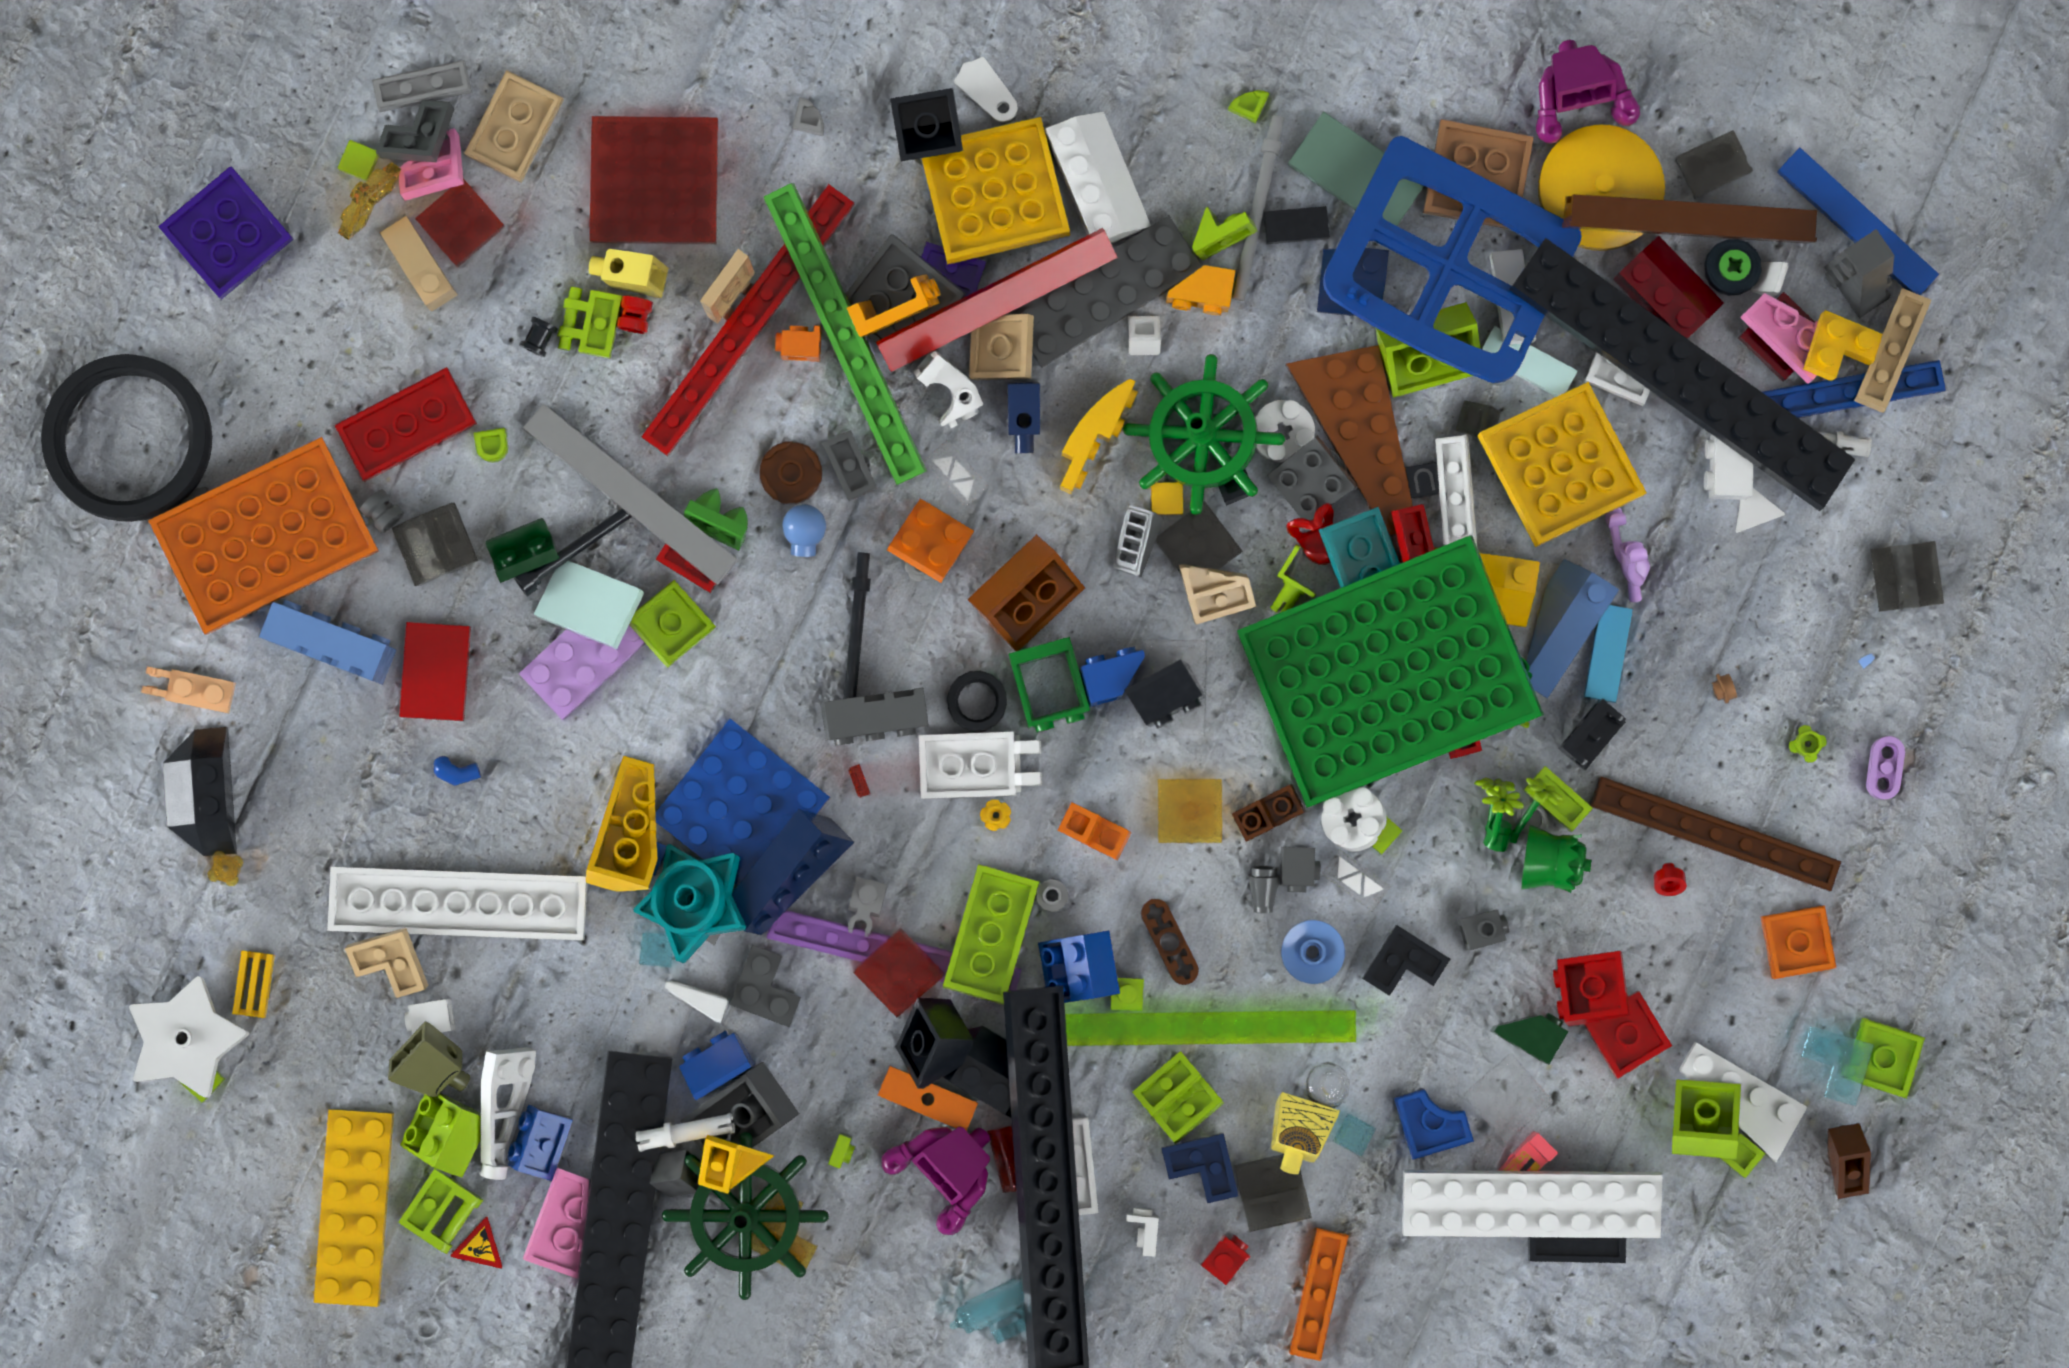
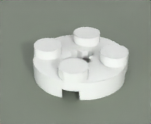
[1256,400,1315,463]
[1321,787,1387,852]

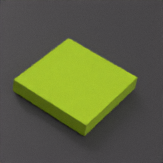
[629,580,716,668]
[1843,1018,1925,1099]

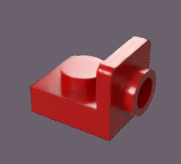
[1200,1235,1251,1285]

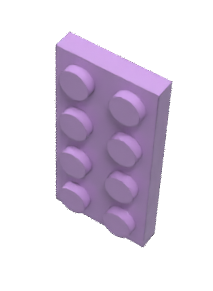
[519,625,646,720]

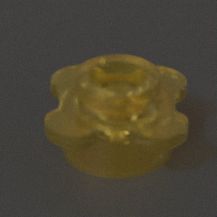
[207,851,244,886]

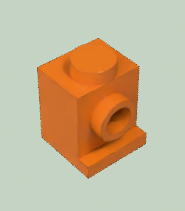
[775,325,822,362]

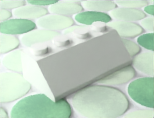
[1046,112,1151,244]

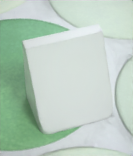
[1751,262,1788,297]
[1128,316,1161,355]

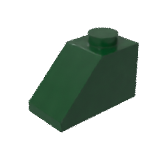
[1490,1013,1568,1065]

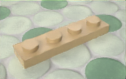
[1854,288,1931,413]

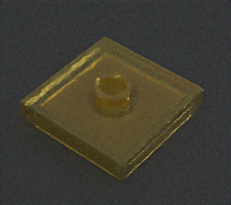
[1158,779,1222,843]

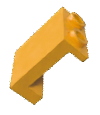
[847,274,941,337]

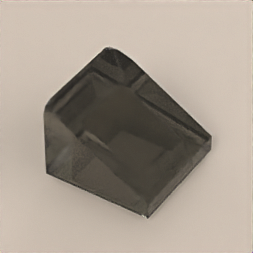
[1455,400,1500,438]

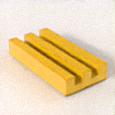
[232,950,275,1018]

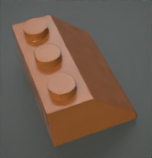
[967,534,1085,652]

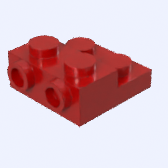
[1553,951,1630,1027]

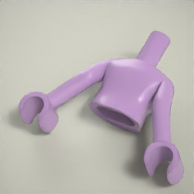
[1605,508,1650,602]

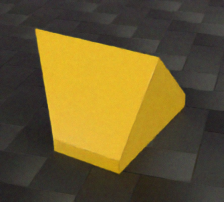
[698,1135,774,1194]

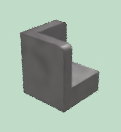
[650,1150,702,1197]

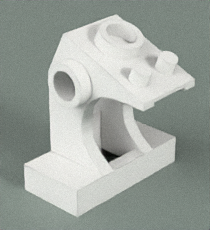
[913,350,983,428]

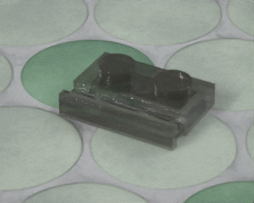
[1675,130,1753,199]

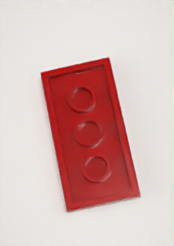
[334,367,477,482]

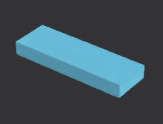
[1583,605,1633,703]

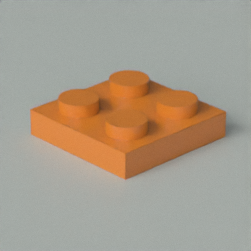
[887,498,974,583]

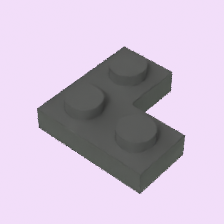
[376,100,454,162]
[730,945,801,1027]

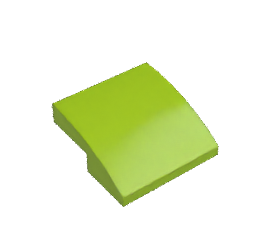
[1132,1051,1224,1144]

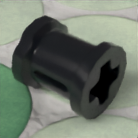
[519,317,558,358]

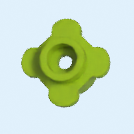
[1789,725,1827,763]

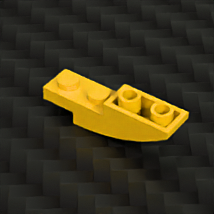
[1060,379,1138,495]

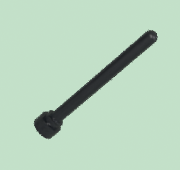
[514,509,632,597]

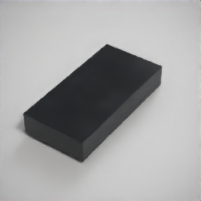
[1263,206,1330,245]

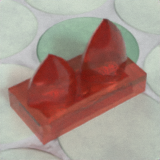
[987,1126,1016,1193]

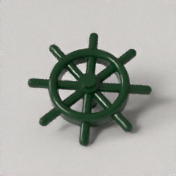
[662,1132,829,1300]

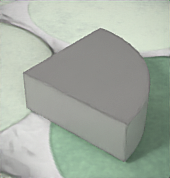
[792,97,824,136]

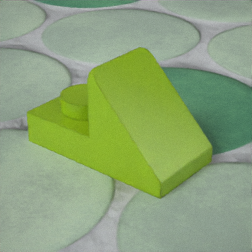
[1192,206,1258,261]

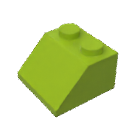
[1672,1079,1741,1159]

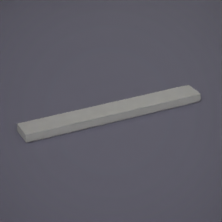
[523,404,738,585]

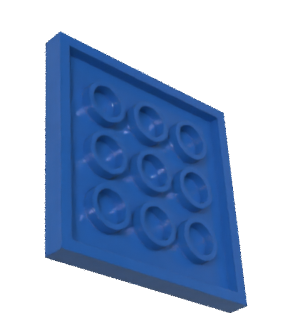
[655,719,830,886]

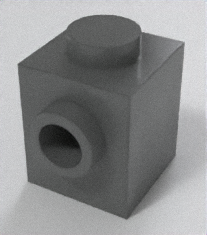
[1280,847,1321,893]
[1458,910,1509,951]

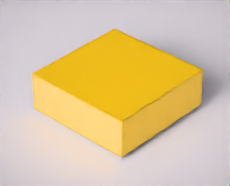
[1151,482,1183,515]

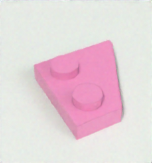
[398,128,464,201]

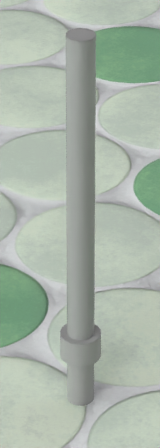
[1232,115,1284,301]

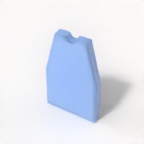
[1858,653,1875,669]

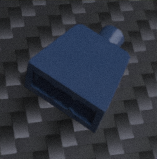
[1008,382,1040,453]

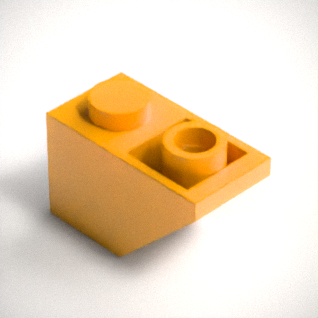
[1166,265,1235,316]

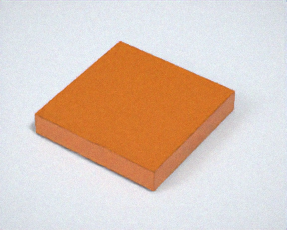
[1760,905,1837,979]

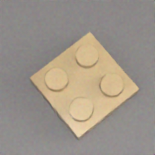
[969,314,1034,380]

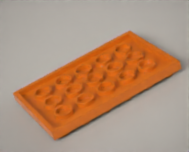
[148,437,379,635]

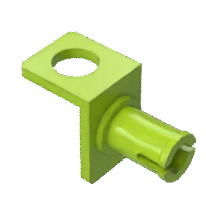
[1270,543,1316,613]

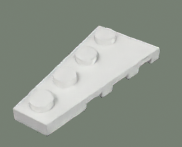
[1679,1042,1807,1162]

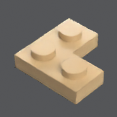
[345,928,429,998]

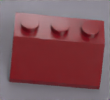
[1613,236,1724,339]

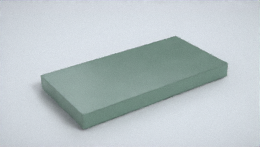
[1288,111,1424,226]

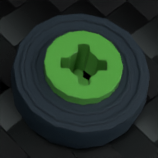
[1704,239,1762,296]

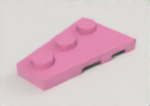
[1740,293,1818,384]
[523,1168,589,1278]

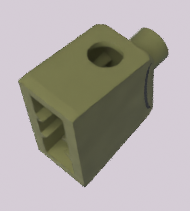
[388,1021,470,1097]

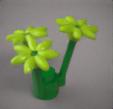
[1474,777,1563,852]

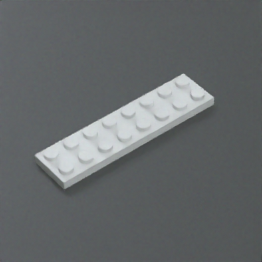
[327,867,587,940]
[1402,1170,1662,1238]

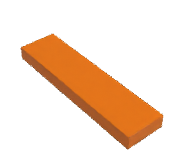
[1289,1227,1349,1361]

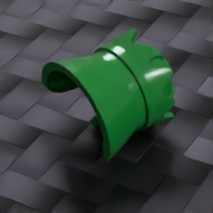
[1521,825,1592,893]

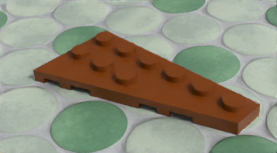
[1285,345,1413,536]

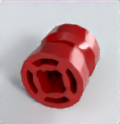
[616,296,653,334]

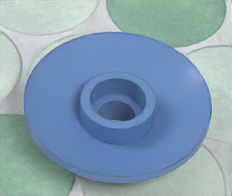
[1281,920,1345,984]

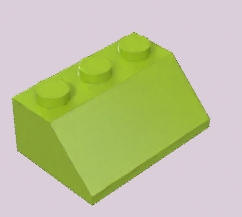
[1376,302,1481,398]

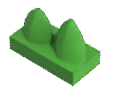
[684,488,748,551]

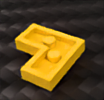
[1803,310,1883,381]

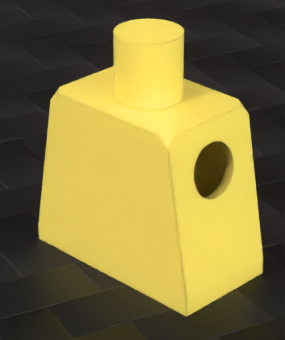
[589,249,669,298]

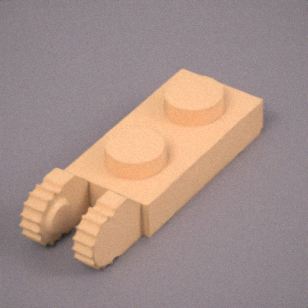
[141,666,236,714]

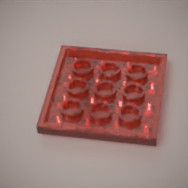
[590,116,719,244]

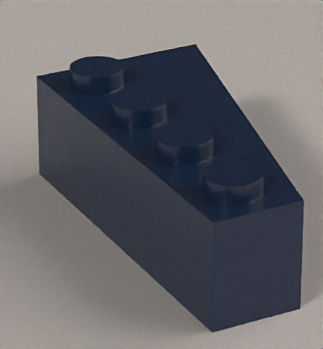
[732,809,854,935]

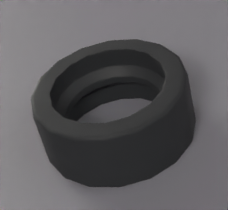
[947,670,1007,732]

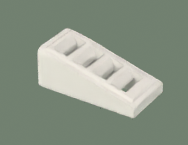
[665,980,730,1023]

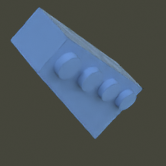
[259,599,396,685]

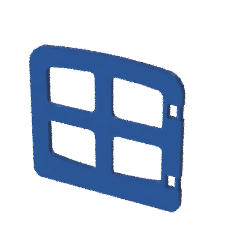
[1323,136,1582,383]

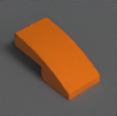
[1057,802,1132,861]

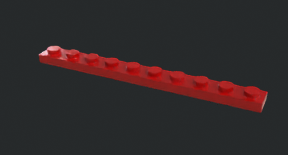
[641,184,855,457]

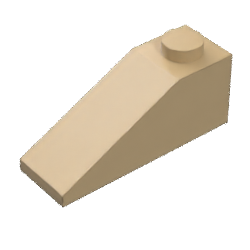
[380,216,458,312]

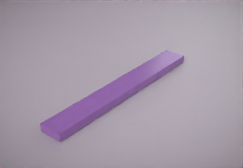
[767,910,1022,991]

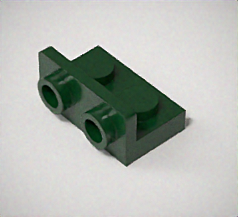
[485,518,559,583]

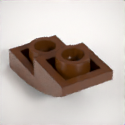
[1232,783,1306,842]

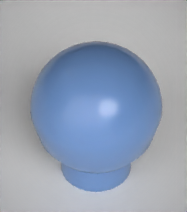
[782,504,826,557]

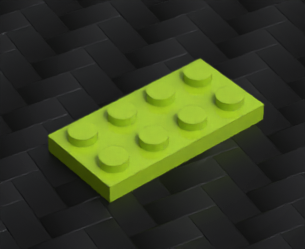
[943,864,1039,1005]

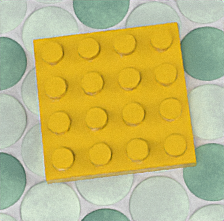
[921,117,1070,265]
[1477,382,1647,548]

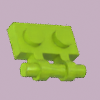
[557,287,622,359]

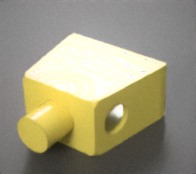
[1271,1092,1340,1174]

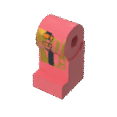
[1498,1131,1558,1171]

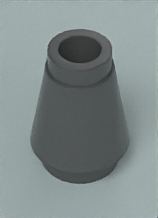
[1248,866,1280,913]

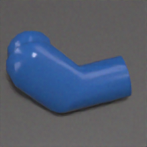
[433,756,481,786]

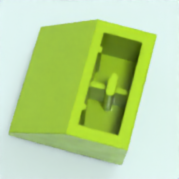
[400,1093,481,1178]

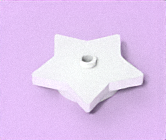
[129,976,249,1098]

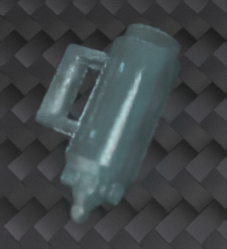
[950,1278,1026,1344]

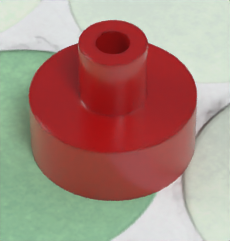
[1653,863,1687,896]

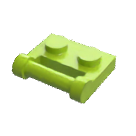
[398,1169,483,1254]

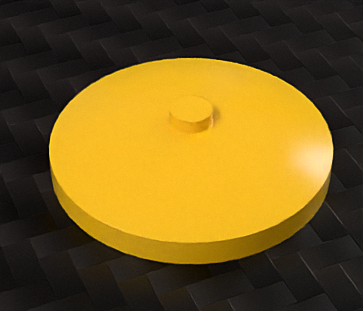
[1538,124,1665,251]

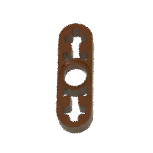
[1141,899,1199,985]

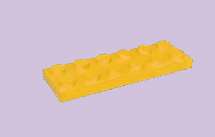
[313,1109,394,1307]

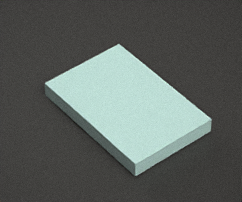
[534,561,644,649]

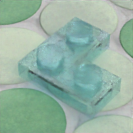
[1801,1026,1874,1107]

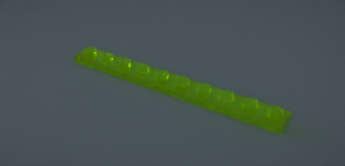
[1065,1010,1356,1046]

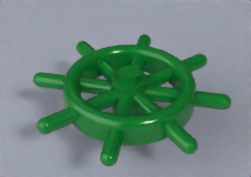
[1123,354,1285,515]

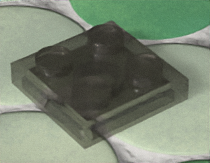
[1155,501,1243,577]

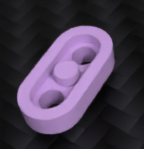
[1866,736,1905,800]

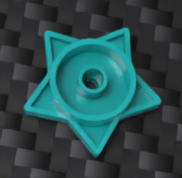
[633,844,746,963]

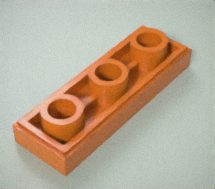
[877,1066,978,1131]

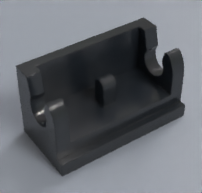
[1558,698,1626,771]

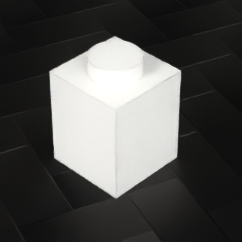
[405,999,456,1035]

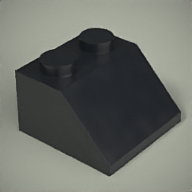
[890,88,963,162]
[1124,659,1206,729]
[895,997,974,1089]

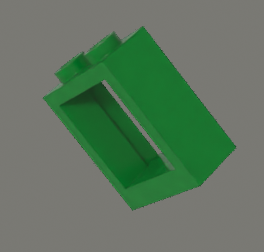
[1008,637,1090,733]

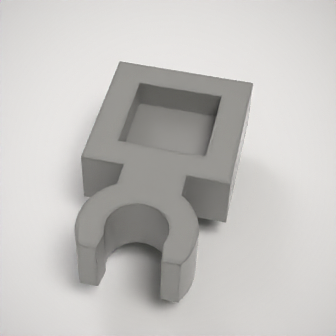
[848,877,887,937]

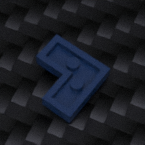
[1161,1133,1239,1203]

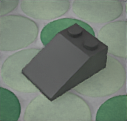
[680,1062,800,1153]

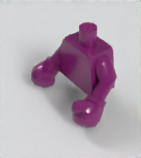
[1536,40,1640,143]
[881,1126,990,1235]

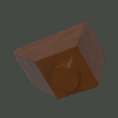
[1827,1123,1871,1199]

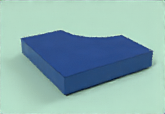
[1393,1089,1474,1160]

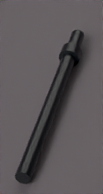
[843,552,871,699]

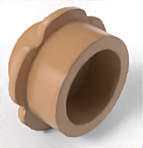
[1711,674,1737,703]

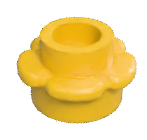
[980,799,1011,831]

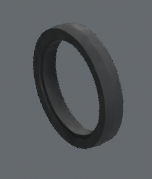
[41,354,213,522]

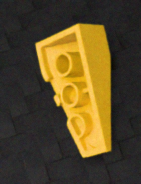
[1434,547,1540,628]
[586,756,658,892]

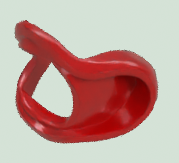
[1286,503,1334,565]

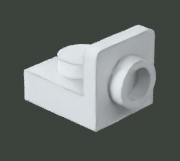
[1126,1208,1159,1257]

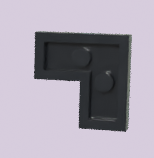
[1362,925,1451,996]

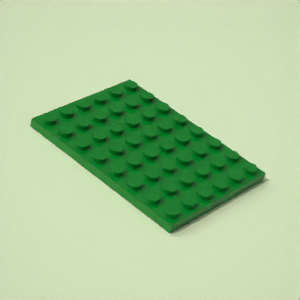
[1237,535,1544,808]

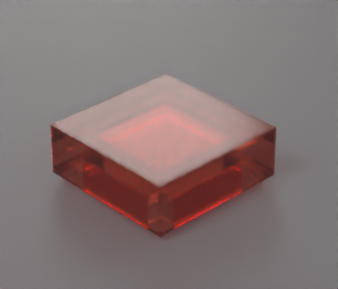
[848,764,871,799]

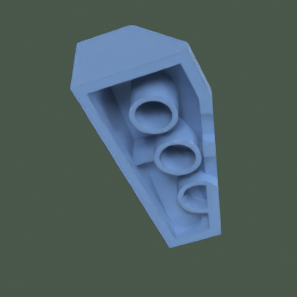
[1526,559,1619,699]

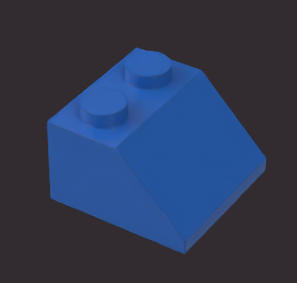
[679,1030,756,1100]

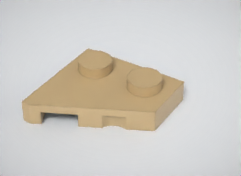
[1179,564,1256,625]

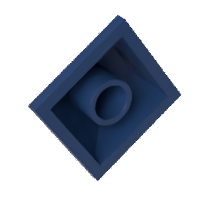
[1317,248,1389,317]

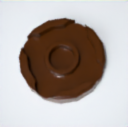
[760,441,822,505]

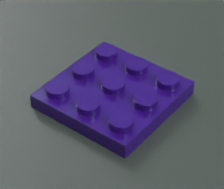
[158,166,294,300]

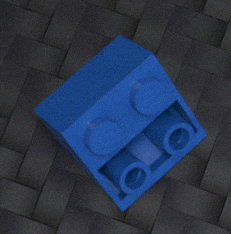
[1080,646,1145,707]
[1038,930,1120,1003]

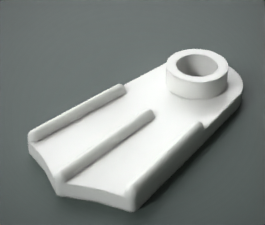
[954,57,1018,123]

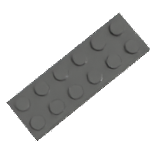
[1009,215,1202,368]

